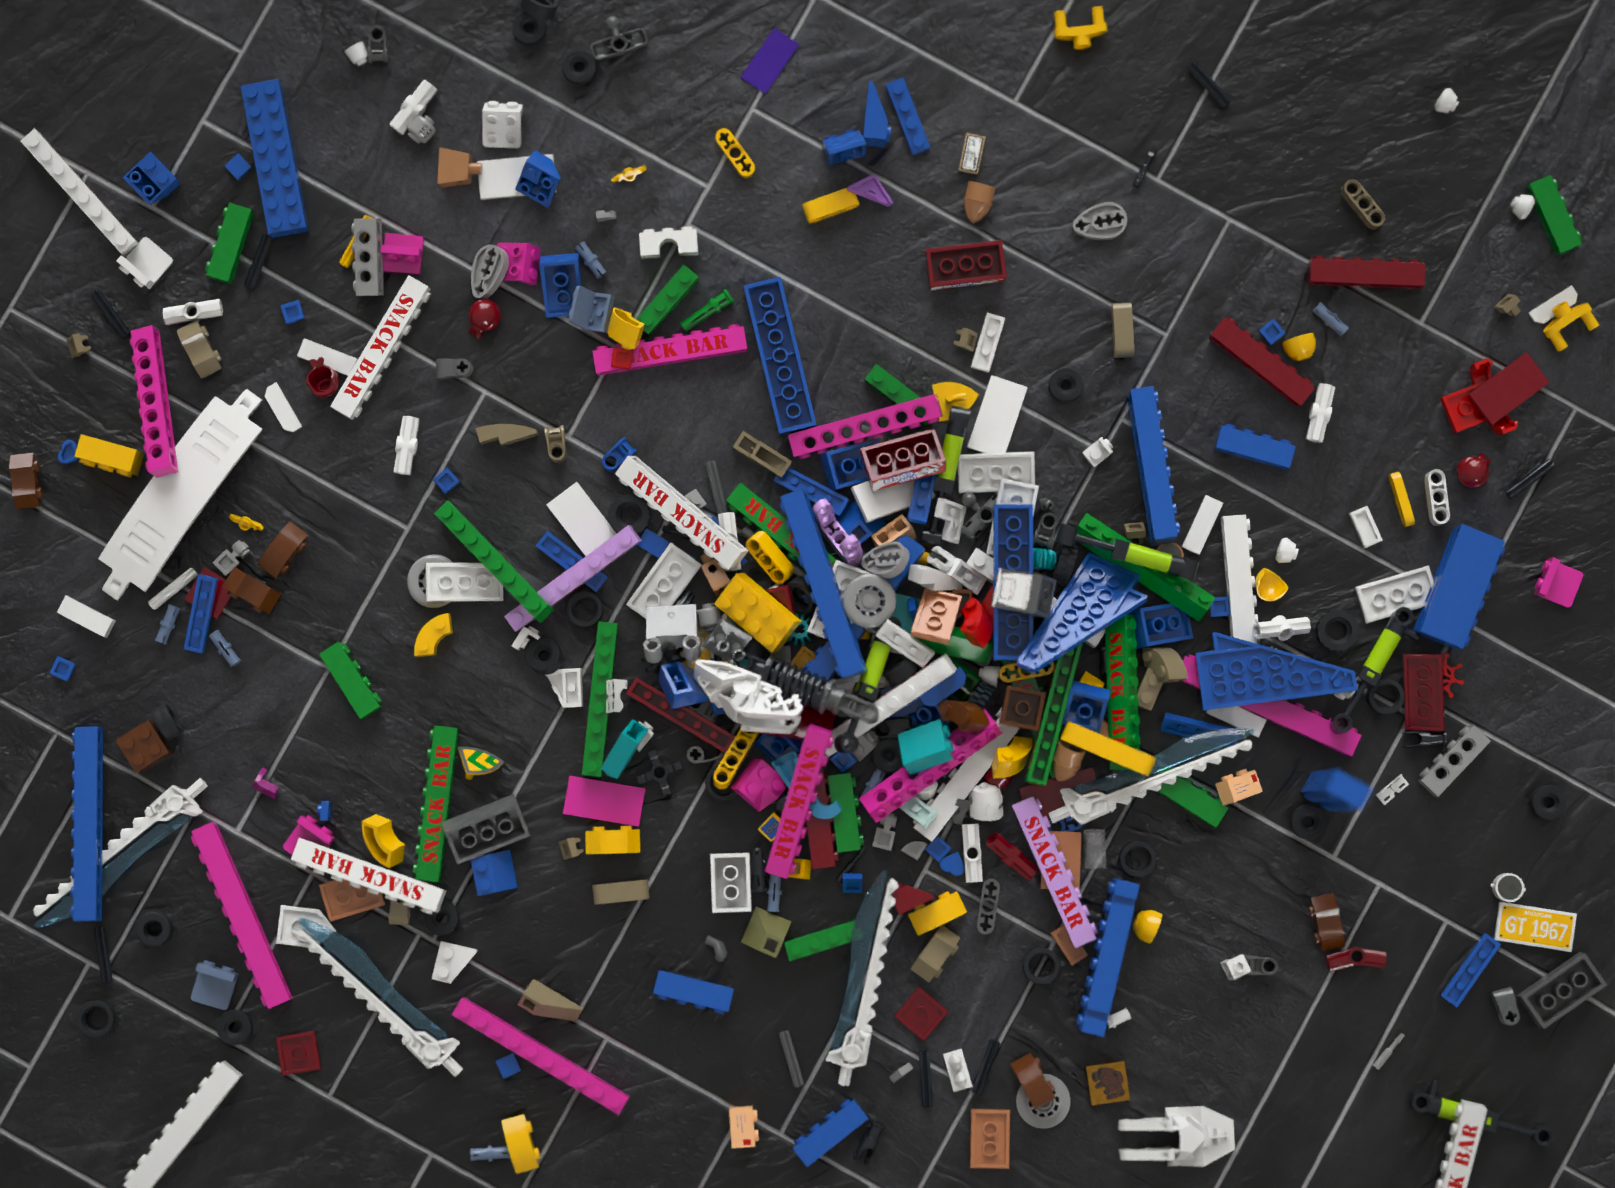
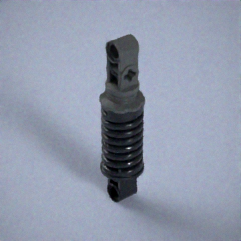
[735,653,879,724]

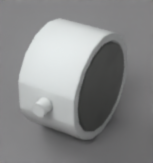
[1490,873,1526,902]

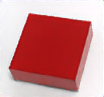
[611,347,633,370]

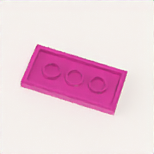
[563,776,645,827]

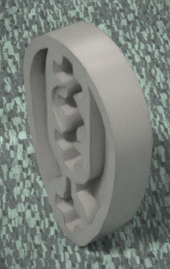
[1072,202,1127,240]
[471,245,509,299]
[861,541,909,579]

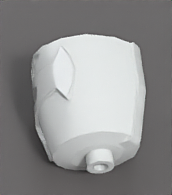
[969,782,1003,821]

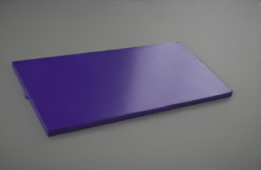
[741,28,799,94]

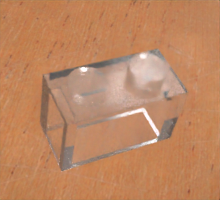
[1083,829,1106,869]

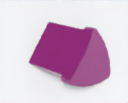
[253,768,279,799]

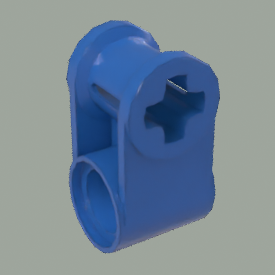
[602,437,637,472]

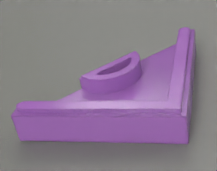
[847,174,893,207]

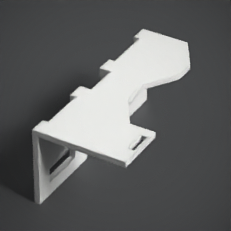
[606,679,627,713]
[1376,774,1409,805]

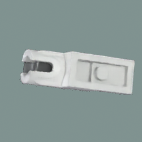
[927,546,987,595]

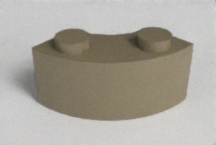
[176,320,222,379]
[1142,647,1188,683]
[911,925,960,982]

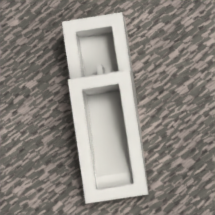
[908,564,963,591]
[57,595,116,638]

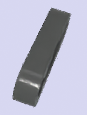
[976,879,1000,935]

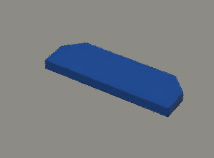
[918,667,966,707]

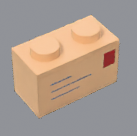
[1215,769,1263,805]
[729,1106,759,1148]

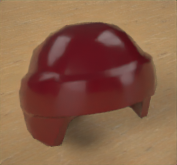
[468,299,501,339]
[306,357,339,398]
[1457,453,1491,488]

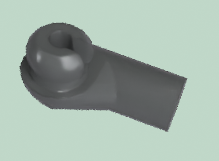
[704,935,727,962]

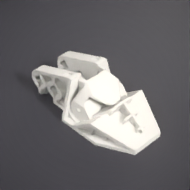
[693,659,803,734]
[1118,1106,1235,1167]

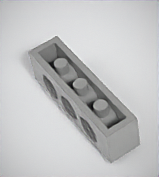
[352,218,384,296]
[1418,725,1491,797]

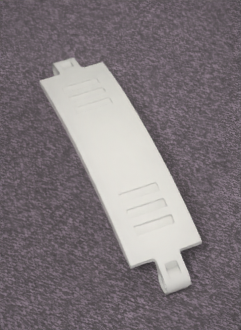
[98,389,263,601]

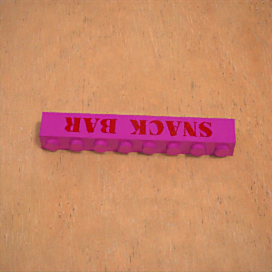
[593,324,748,376]
[765,724,834,879]

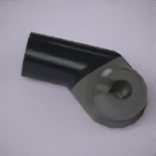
[1033,498,1054,520]

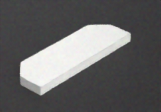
[1528,285,1577,324]
[265,382,302,432]

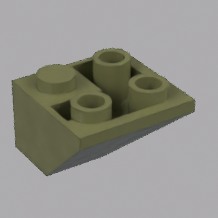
[741,906,791,958]

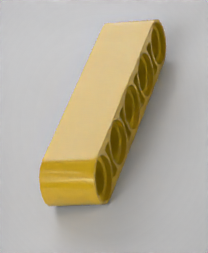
[1060,721,1156,777]
[713,728,760,789]

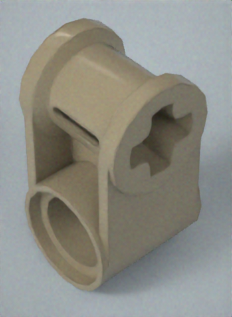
[544,425,567,463]
[389,898,410,925]

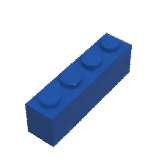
[1213,424,1296,470]
[653,970,734,1014]
[793,1099,868,1167]

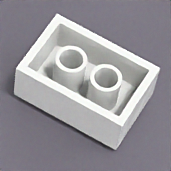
[710,853,752,913]

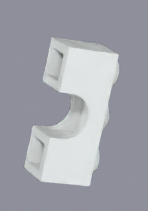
[639,227,698,259]

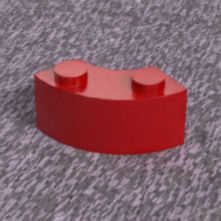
[960,597,993,649]

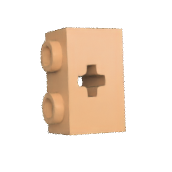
[871,514,917,547]

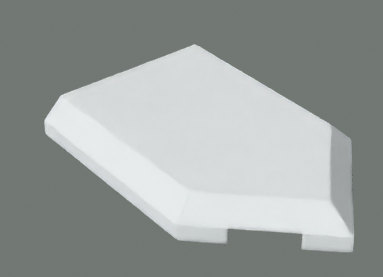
[276,905,336,947]

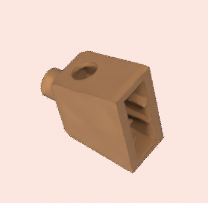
[437,148,483,187]
[700,554,730,599]

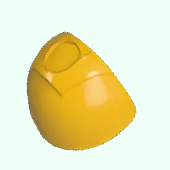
[1282,333,1316,361]
[1255,568,1288,601]
[1133,910,1162,944]

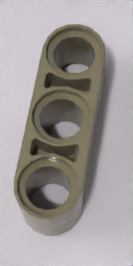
[1341,179,1385,229]
[1111,303,1134,358]
[592,879,650,905]

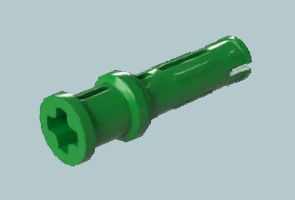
[680,289,735,333]

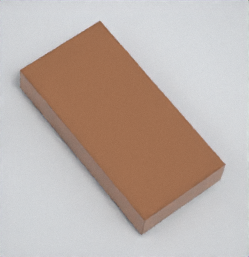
[1050,924,1088,966]

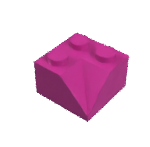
[731,758,787,812]

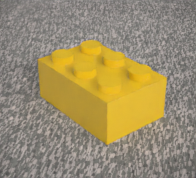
[75,434,144,478]

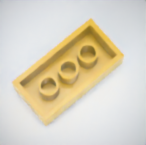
[714,573,801,652]

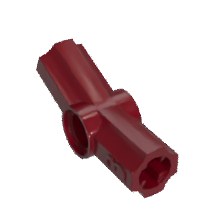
[986,832,1039,881]
[1325,947,1386,972]

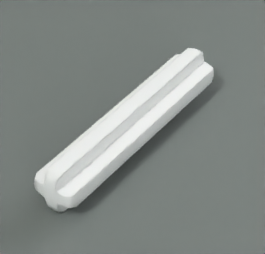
[148,568,198,610]

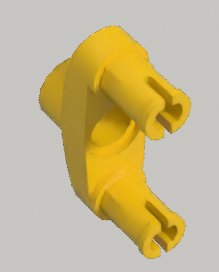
[1054,6,1107,49]
[1543,301,1599,351]

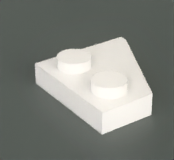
[546,668,583,708]
[432,941,478,983]

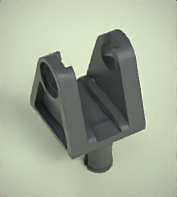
[702,613,752,664]

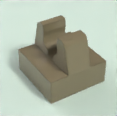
[1495,294,1521,317]
[953,328,978,352]
[67,333,91,358]
[1124,522,1146,544]
[559,837,584,860]

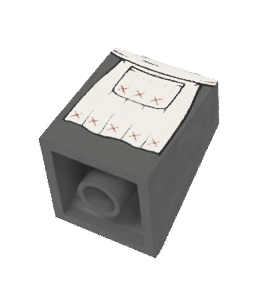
[992,568,1056,618]

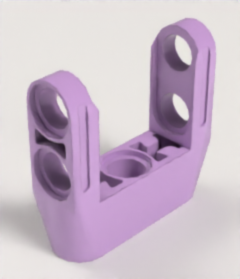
[813,499,863,567]

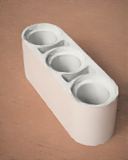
[1424,469,1450,526]

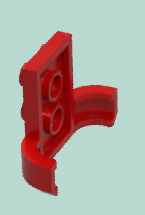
[1440,359,1518,435]

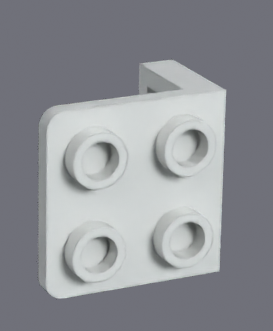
[482,101,523,148]
[116,237,173,289]

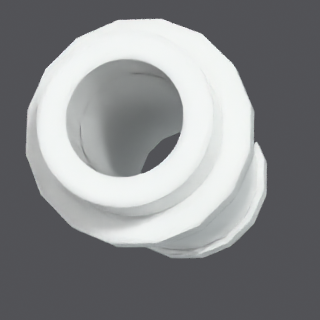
[1107,1008,1131,1028]

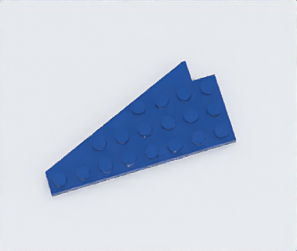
[1016,552,1148,674]
[1195,632,1357,711]

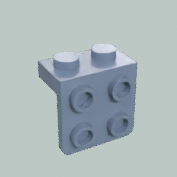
[569,286,615,333]
[191,960,239,1010]

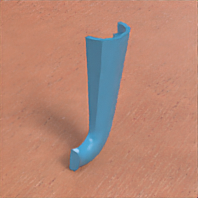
[771,750,842,819]

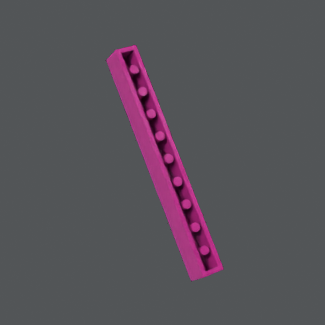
[1182,654,1361,757]
[191,822,293,1009]
[452,997,629,1115]

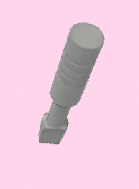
[1373,1033,1405,1070]

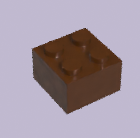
[999,685,1046,732]
[115,720,173,773]

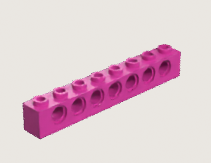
[130,325,178,478]
[788,394,943,459]
[859,709,1002,823]

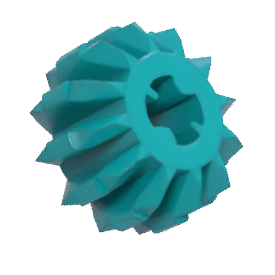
[1033,548,1057,570]
[787,613,814,646]

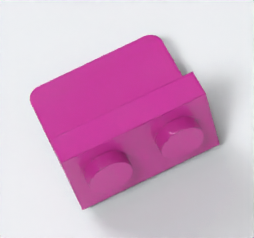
[495,243,541,285]
[1534,557,1583,608]
[283,815,335,868]

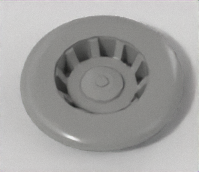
[407,554,453,608]
[843,574,896,628]
[1016,1074,1070,1128]

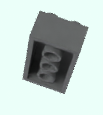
[441,794,530,864]
[1516,952,1607,1029]

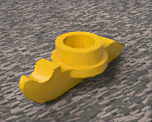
[611,165,646,182]
[229,514,263,531]

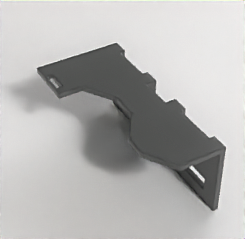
[953,792,973,825]

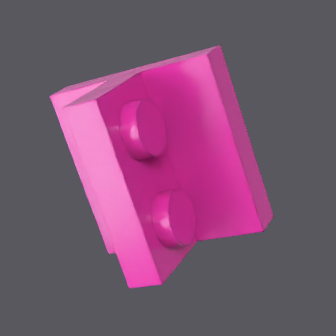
[381,233,424,275]

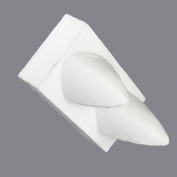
[943,1049,972,1092]

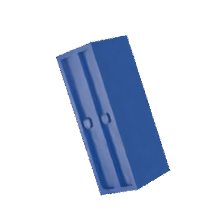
[1413,524,1505,650]

